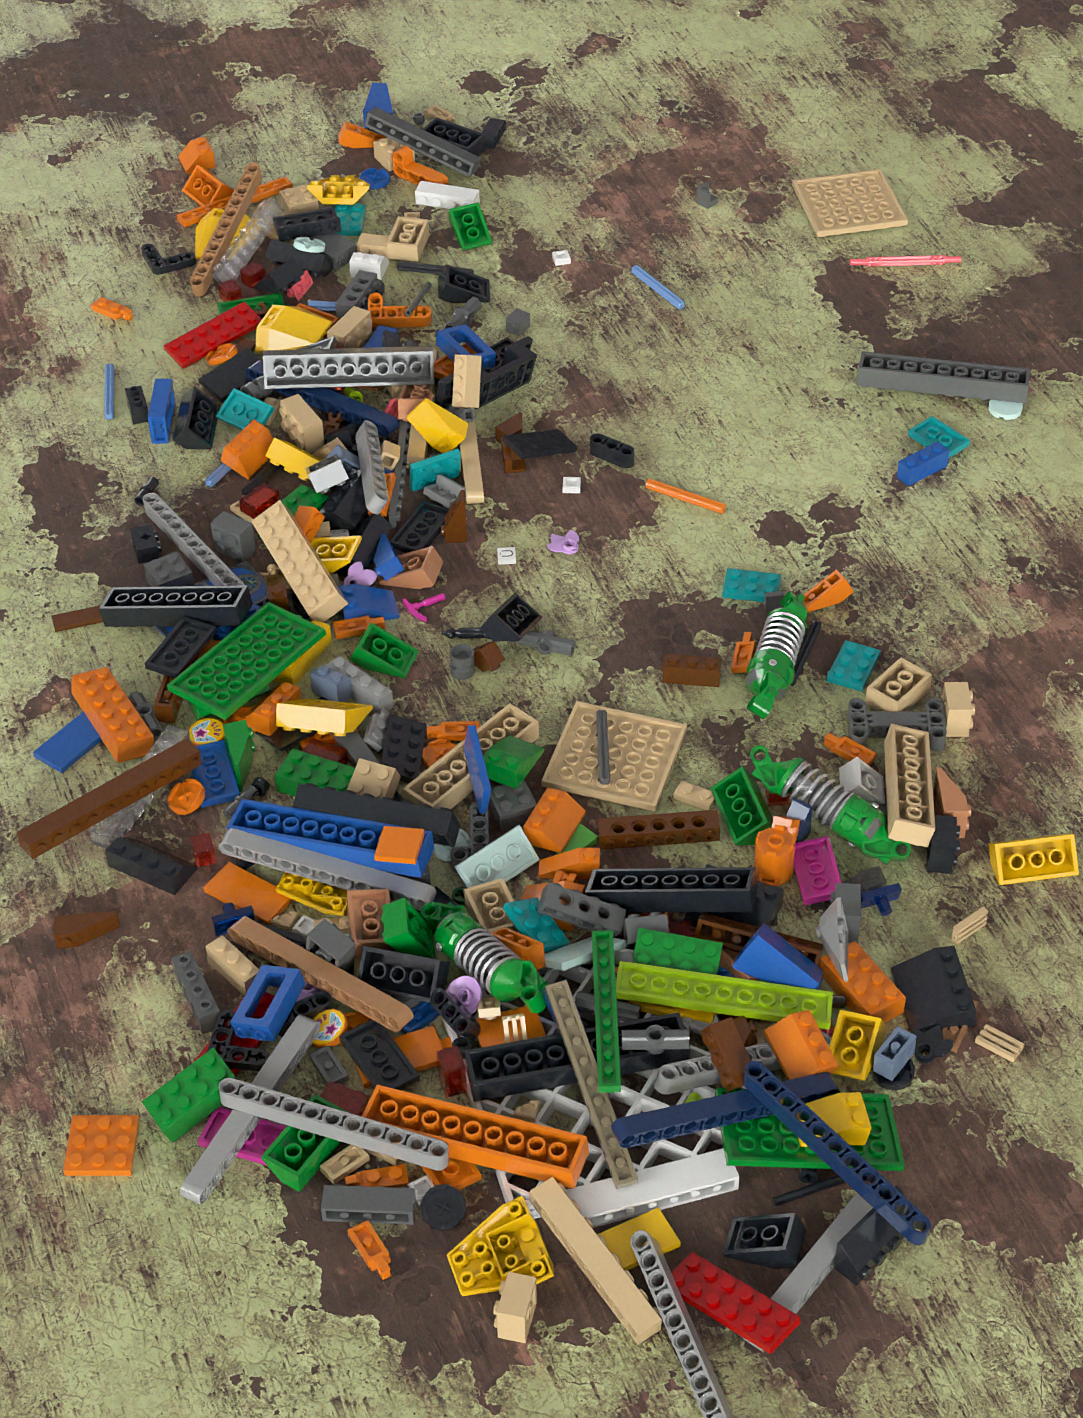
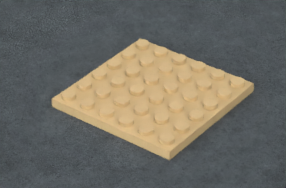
[792,169,908,237]
[541,701,687,811]

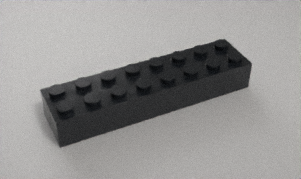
[99,585,253,628]
[292,783,460,848]
[585,867,758,914]

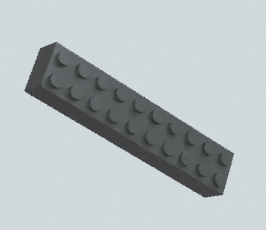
[263,346,434,389]
[857,351,1030,403]

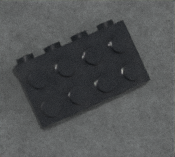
[272,207,341,242]

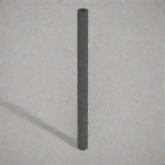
[405,282,432,316]

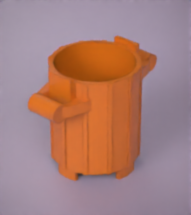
[754,825,795,887]

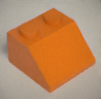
[178,137,216,174]

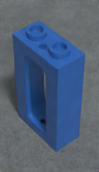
[436,324,496,370]
[148,379,176,444]
[230,965,306,1041]

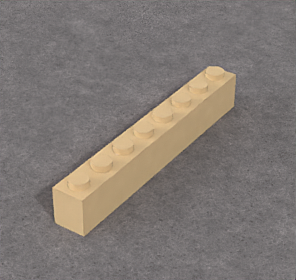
[530,1177,662,1345]

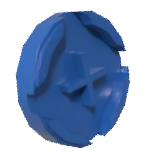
[360,168,390,189]

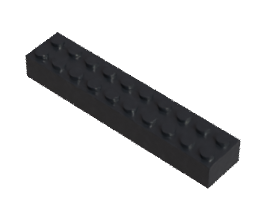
[464,1012,690,1102]

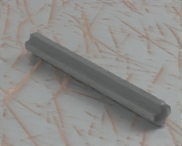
[597,710,610,785]

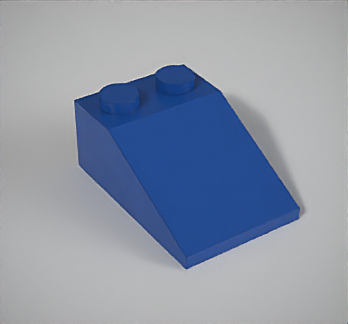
[338,584,400,621]

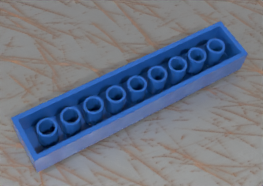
[227,799,435,878]

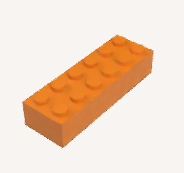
[71,667,154,764]

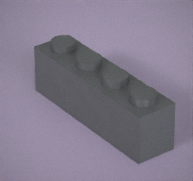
[321,1184,416,1225]

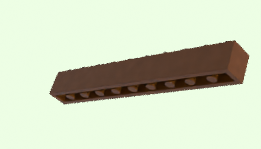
[17,738,202,859]

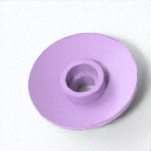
[446,976,482,1014]

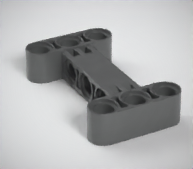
[847,698,947,752]

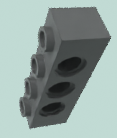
[335,270,379,318]
[537,882,626,938]
[171,951,220,1034]

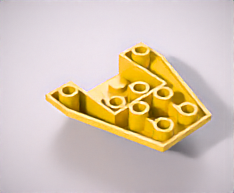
[307,175,370,205]
[195,208,260,263]
[255,305,332,353]
[276,872,348,916]
[447,1196,554,1296]

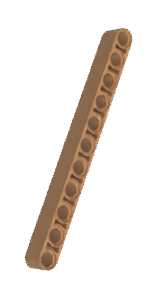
[190,162,262,297]
[227,916,414,1032]

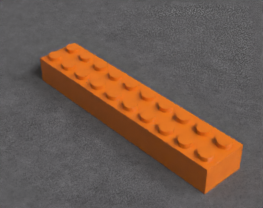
[362,1085,589,1189]

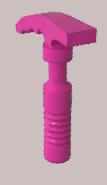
[403,593,446,622]

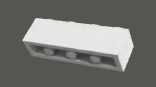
[415,181,480,209]

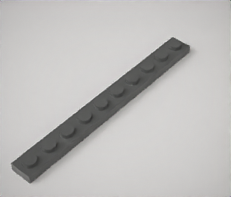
[389,419,411,529]

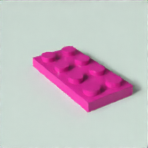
[794,836,841,906]
[198,1107,287,1165]

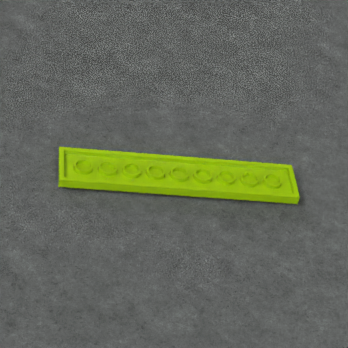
[616,961,833,1030]

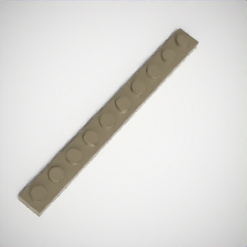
[545,980,638,1189]

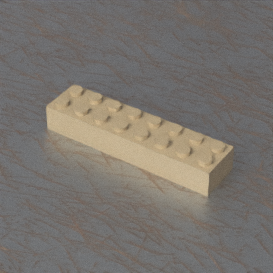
[251,500,348,623]
[403,703,539,809]
[884,724,935,847]

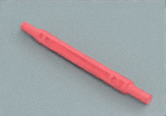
[850,255,961,267]

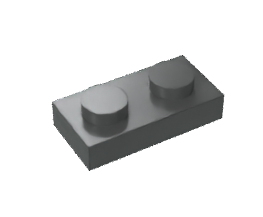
[309,1045,349,1089]

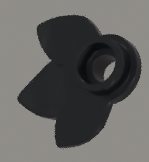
[912,1025,954,1063]

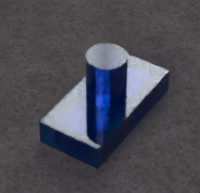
[861,883,902,916]
[212,903,255,936]

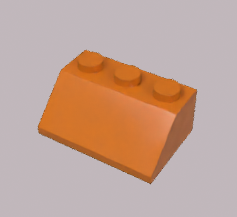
[182,165,234,206]
[220,419,273,480]
[239,682,301,736]
[523,787,586,853]
[764,1010,838,1080]

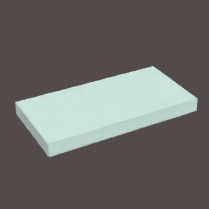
[454,825,540,888]
[544,937,626,971]

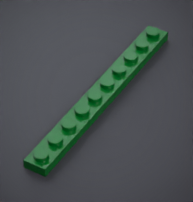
[592,930,621,1093]

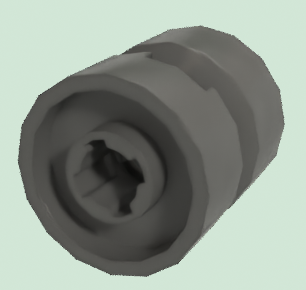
[240,376,272,401]
[449,644,475,680]

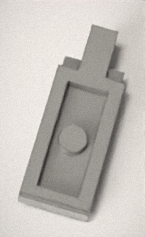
[363,707,389,752]

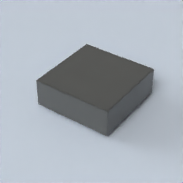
[764,591,784,611]

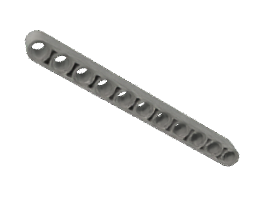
[143,493,245,586]
[219,828,437,911]
[180,1014,320,1205]
[219,1078,449,1170]
[630,1230,734,1418]

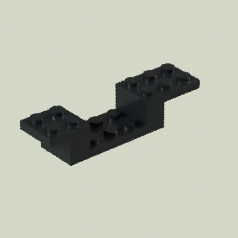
[435,336,537,410]

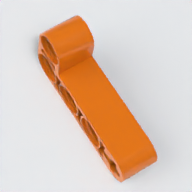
[393,145,449,185]
[368,293,432,328]

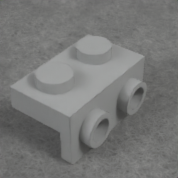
[423,474,466,508]

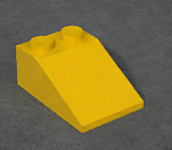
[407,398,468,453]
[311,536,362,574]
[829,1010,887,1081]
[798,1092,872,1147]

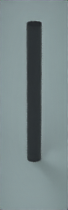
[773,1175,845,1206]

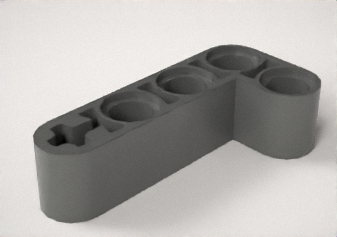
[450,802,489,873]

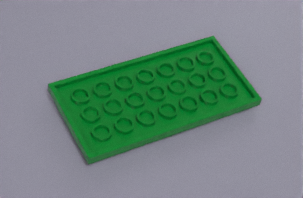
[167,602,326,720]
[715,1088,905,1171]

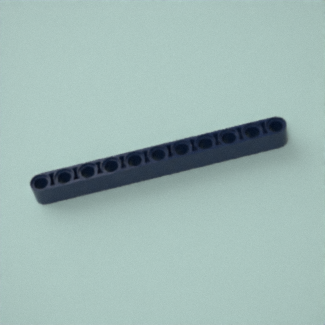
[245,360,399,437]
[743,1061,931,1245]
[611,1072,840,1148]

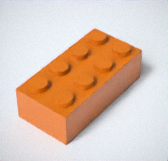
[819,941,906,1023]

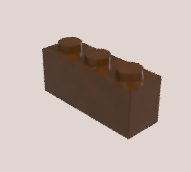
[663,653,722,687]
[701,1017,757,1093]

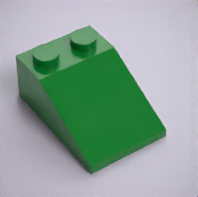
[448,202,492,251]
[349,623,419,678]
[223,720,256,792]
[483,735,544,789]
[381,898,435,959]

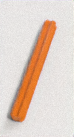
[646,479,726,514]

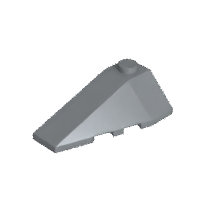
[816,897,848,982]

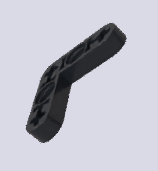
[141,244,196,275]
[207,1010,269,1071]

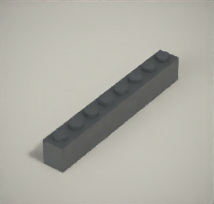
[364,107,481,177]

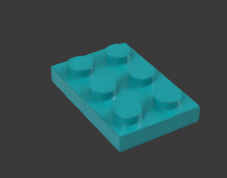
[335,203,366,236]
[216,388,275,430]
[908,416,970,458]
[409,449,461,492]
[722,568,781,602]
[826,640,881,692]
[503,897,570,953]

